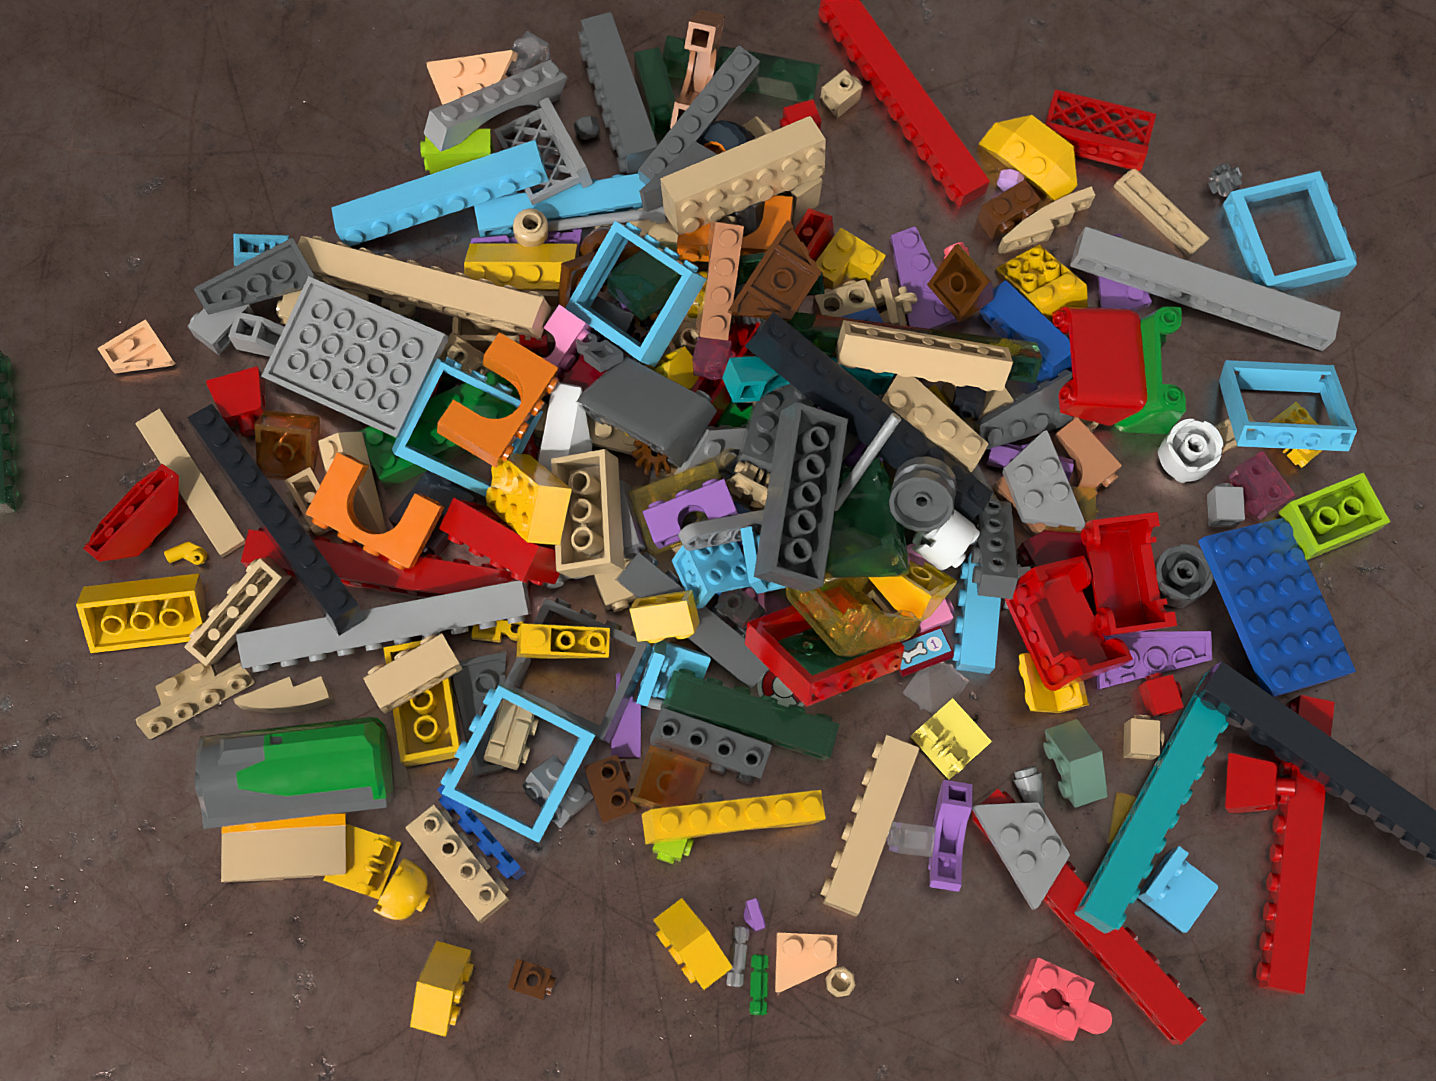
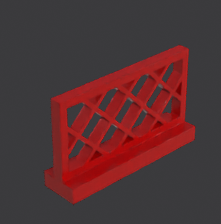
[1045,89,1156,172]

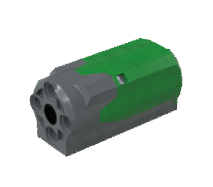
[195,717,395,829]

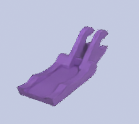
[611,673,641,759]

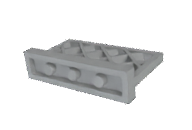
[494,97,593,206]

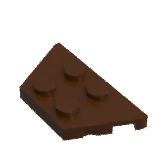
[728,220,821,322]

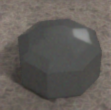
[574,116,600,140]

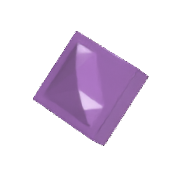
[744,898,766,932]

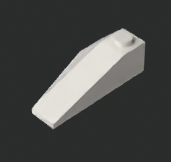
[538,382,593,473]

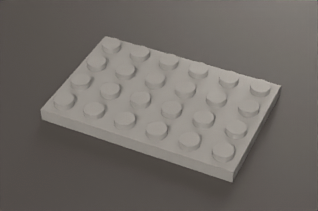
[261,276,449,439]

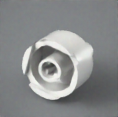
[1158,419,1223,483]
[912,508,980,570]

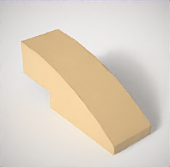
[234,676,334,714]

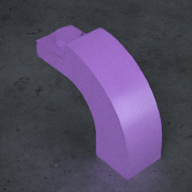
[928,780,972,892]

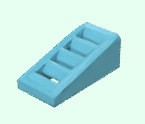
[233,234,289,266]

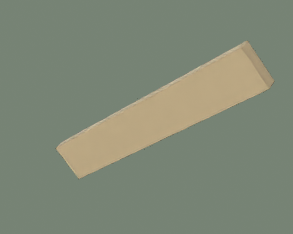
[135,409,246,558]

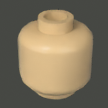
[513,208,549,247]

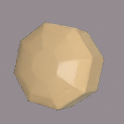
[825,967,856,997]

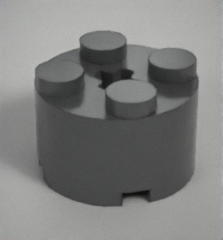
[1154,544,1214,608]

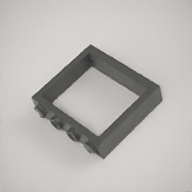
[504,598,653,743]

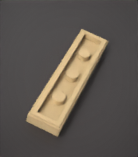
[1114,169,1210,258]

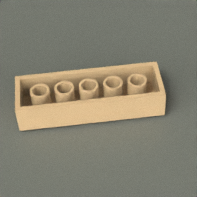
[660,116,826,236]

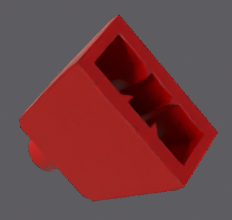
[206,366,267,437]
[1225,753,1297,813]

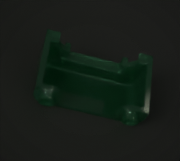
[825,457,911,578]

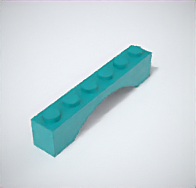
[722,353,894,403]

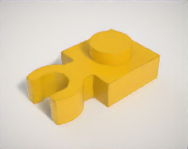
[471,619,524,643]

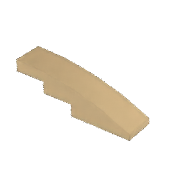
[998,186,1096,255]

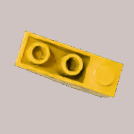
[517,624,610,659]

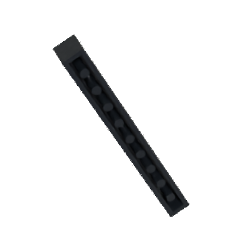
[745,311,993,521]
[187,404,364,636]
[1194,661,1436,867]

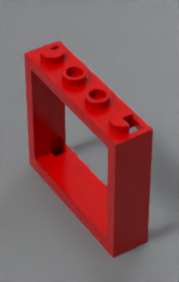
[745,588,905,706]

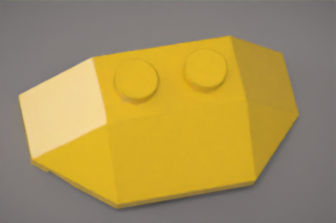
[979,115,1077,202]

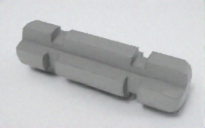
[726,926,749,987]

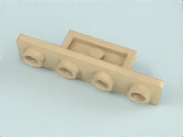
[136,662,254,739]

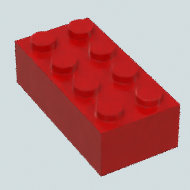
[439,498,560,586]

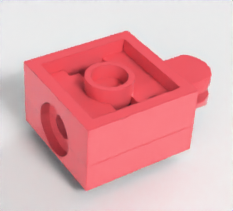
[1009,958,1112,1041]

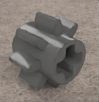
[1208,163,1243,197]

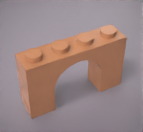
[670,9,725,129]
[695,221,744,341]
[992,417,1122,537]

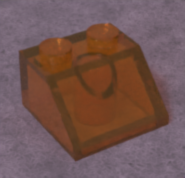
[255,410,320,478]
[630,745,706,810]

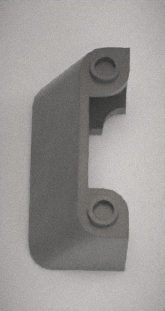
[576,355,717,468]

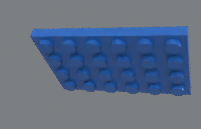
[1198,518,1356,697]

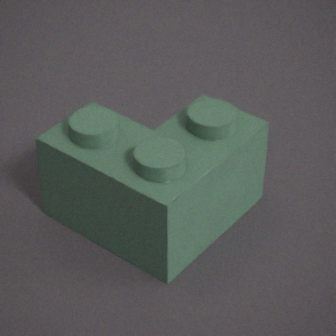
[1043,719,1108,808]

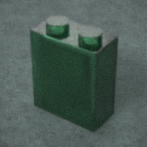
[634,47,676,134]
[606,244,685,321]

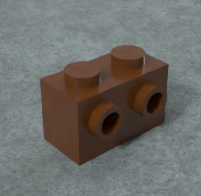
[977,180,1041,240]
[584,755,640,825]

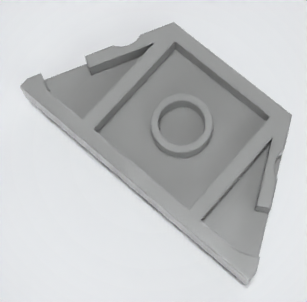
[673,424,747,491]
[1002,430,1086,531]
[972,802,1070,910]

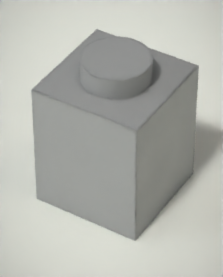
[1207,483,1245,527]

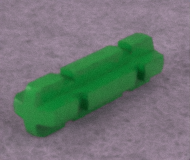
[750,954,769,1015]

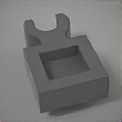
[576,333,624,372]

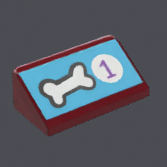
[898,626,954,677]

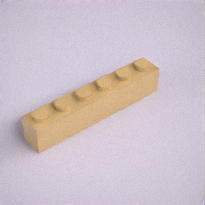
[835,320,1013,391]
[820,735,919,917]

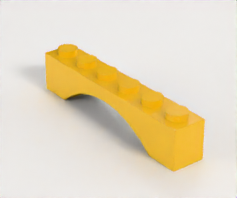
[642,790,826,844]

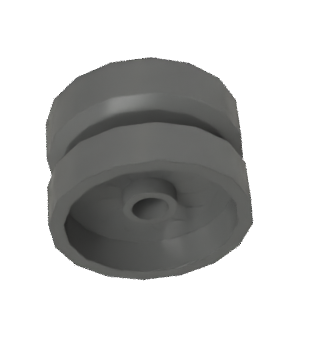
[889,457,957,532]

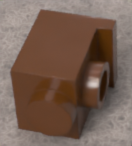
[507,959,556,1000]

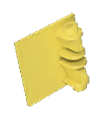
[910,698,992,780]

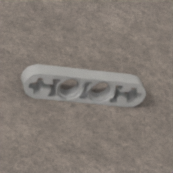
[678,510,764,551]

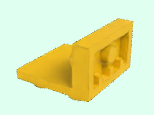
[1019,653,1089,713]

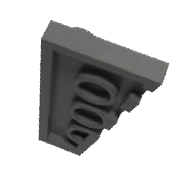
[193,237,317,315]
[974,369,1073,450]
[451,651,506,777]

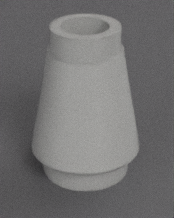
[1013,766,1045,808]

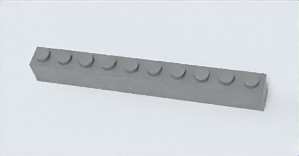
[1070,226,1341,351]
[236,581,532,672]

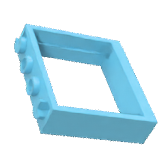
[1223,171,1357,292]
[566,221,707,367]
[392,357,543,497]
[1219,360,1357,451]
[441,683,595,843]

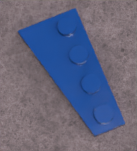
[437,784,526,881]

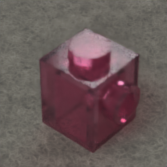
[692,336,736,380]

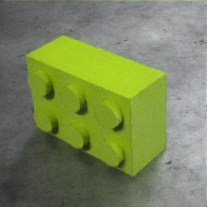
[1279,472,1390,560]

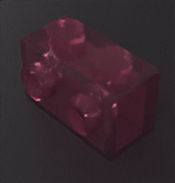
[1228,451,1296,520]

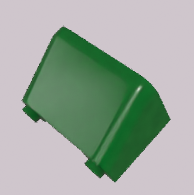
[1114,307,1186,434]

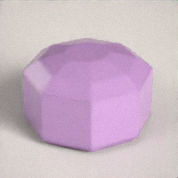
[997,169,1025,191]

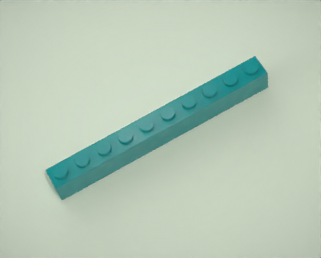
[1074,670,1229,934]

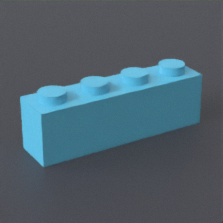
[952,554,1001,674]

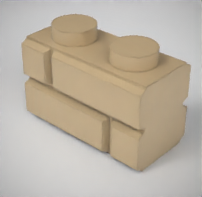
[483,700,539,770]

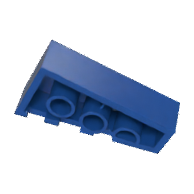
[980,280,1073,384]

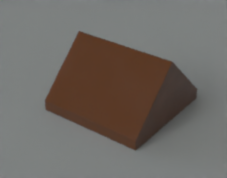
[927,244,993,322]

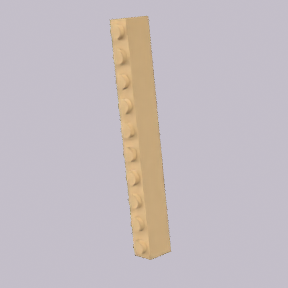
[297,236,552,339]

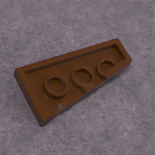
[557,236,649,308]

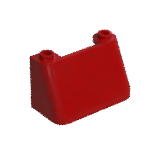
[1052,307,1147,426]
[1081,512,1177,636]
[1005,555,1133,691]

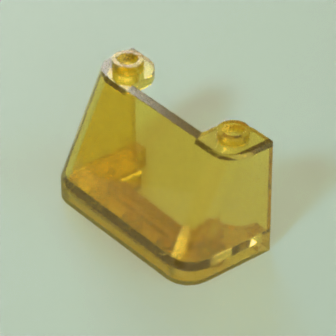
[786,549,921,657]

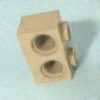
[812,279,877,322]

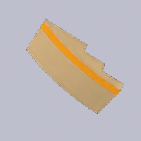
[221,814,346,882]

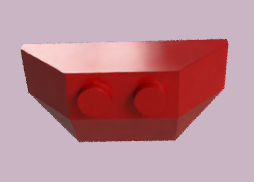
[83,463,179,562]

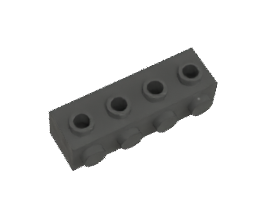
[970,499,1018,599]
[650,707,772,784]

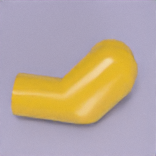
[164,541,207,565]

